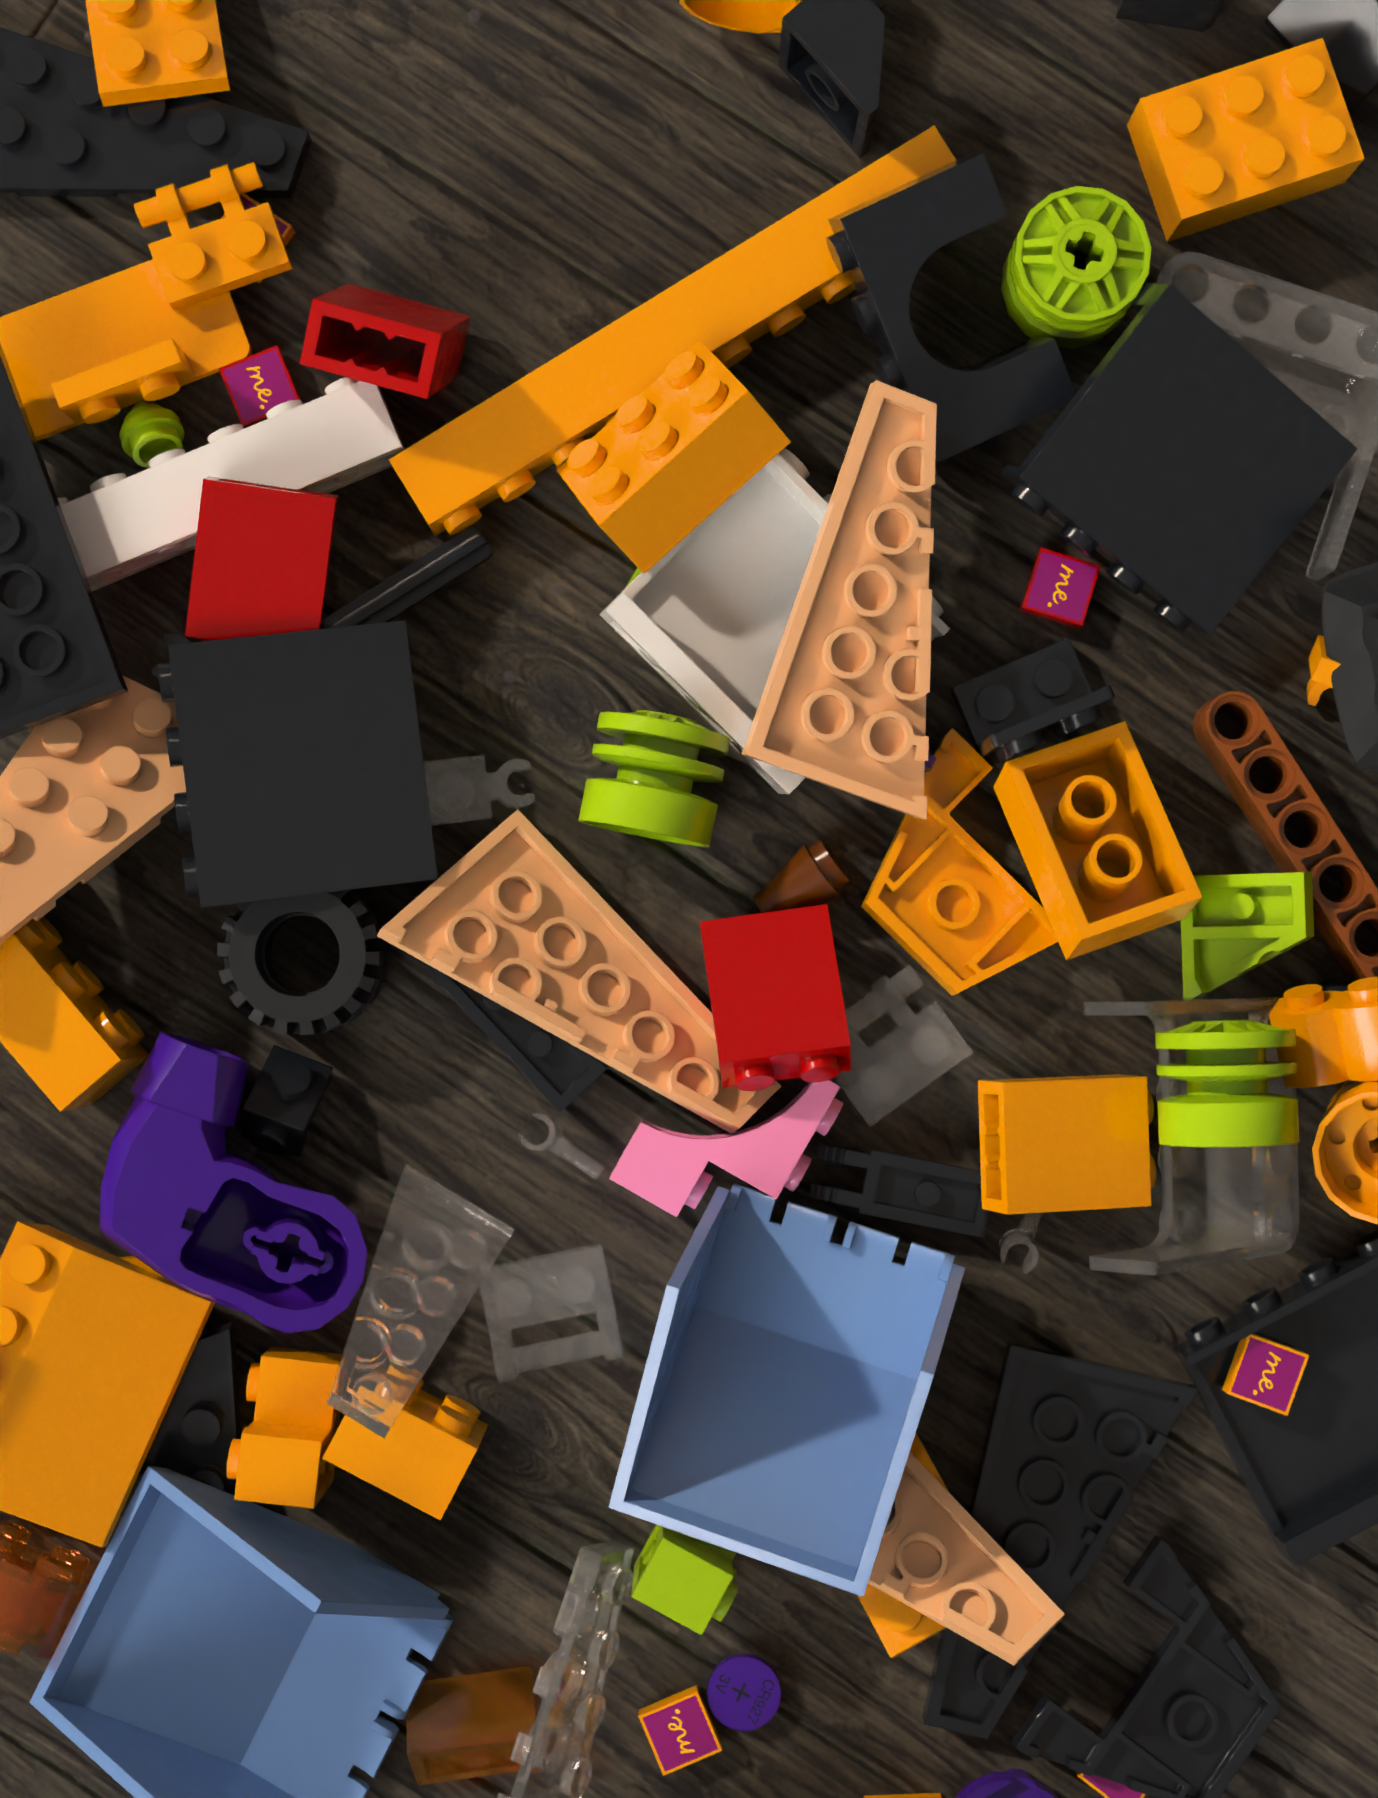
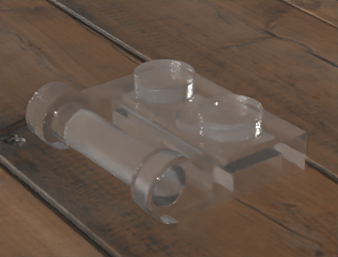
[477,1243,625,1383]

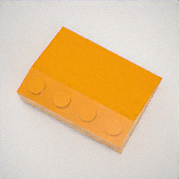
[0,1221,215,1548]

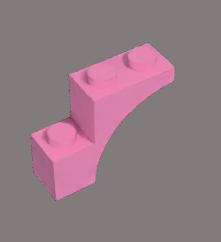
[609,1080,843,1217]

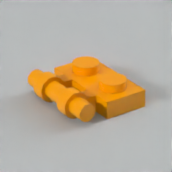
[134,162,293,310]

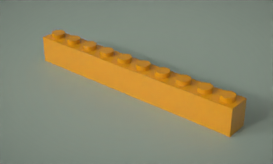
[389,125,956,536]

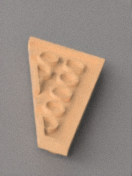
[741,380,937,820]
[0,676,186,950]
[377,809,781,1134]
[868,1452,1065,1666]

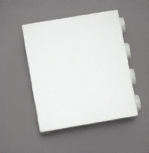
[599,448,950,794]

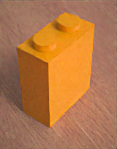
[978,1074,1156,1215]

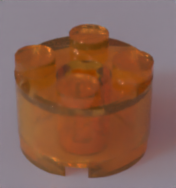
[0,1520,91,1659]

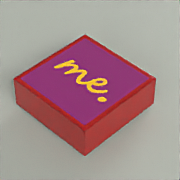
[219,345,301,429]
[1019,547,1101,629]

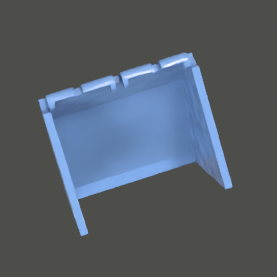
[608,1183,965,1597]
[29,1466,454,1798]

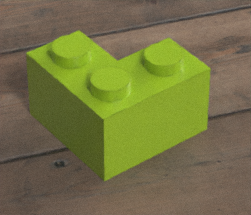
[631,1524,738,1635]

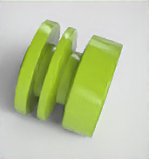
[1001,186,1151,349]
[578,710,731,847]
[1155,1020,1299,1147]

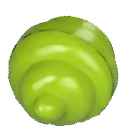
[119,401,184,468]

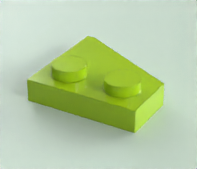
[1181,872,1314,998]

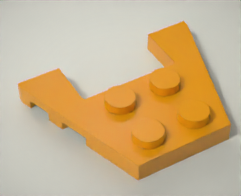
[861,728,1058,996]

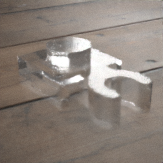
[423,755,535,827]

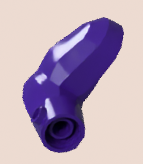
[100,1032,367,1333]

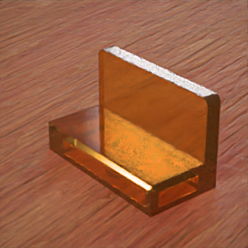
[406,1666,545,1786]

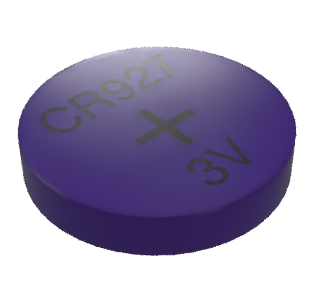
[707,1653,781,1731]

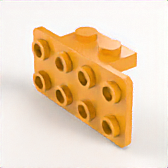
[0,259,252,441]

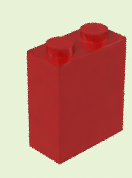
[300,283,471,399]
[185,476,338,642]
[700,904,851,1091]

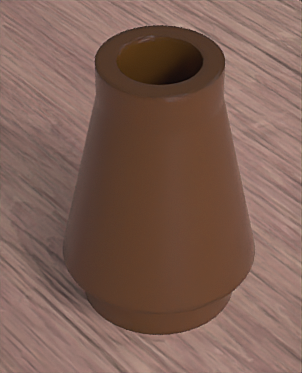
[753,839,851,913]

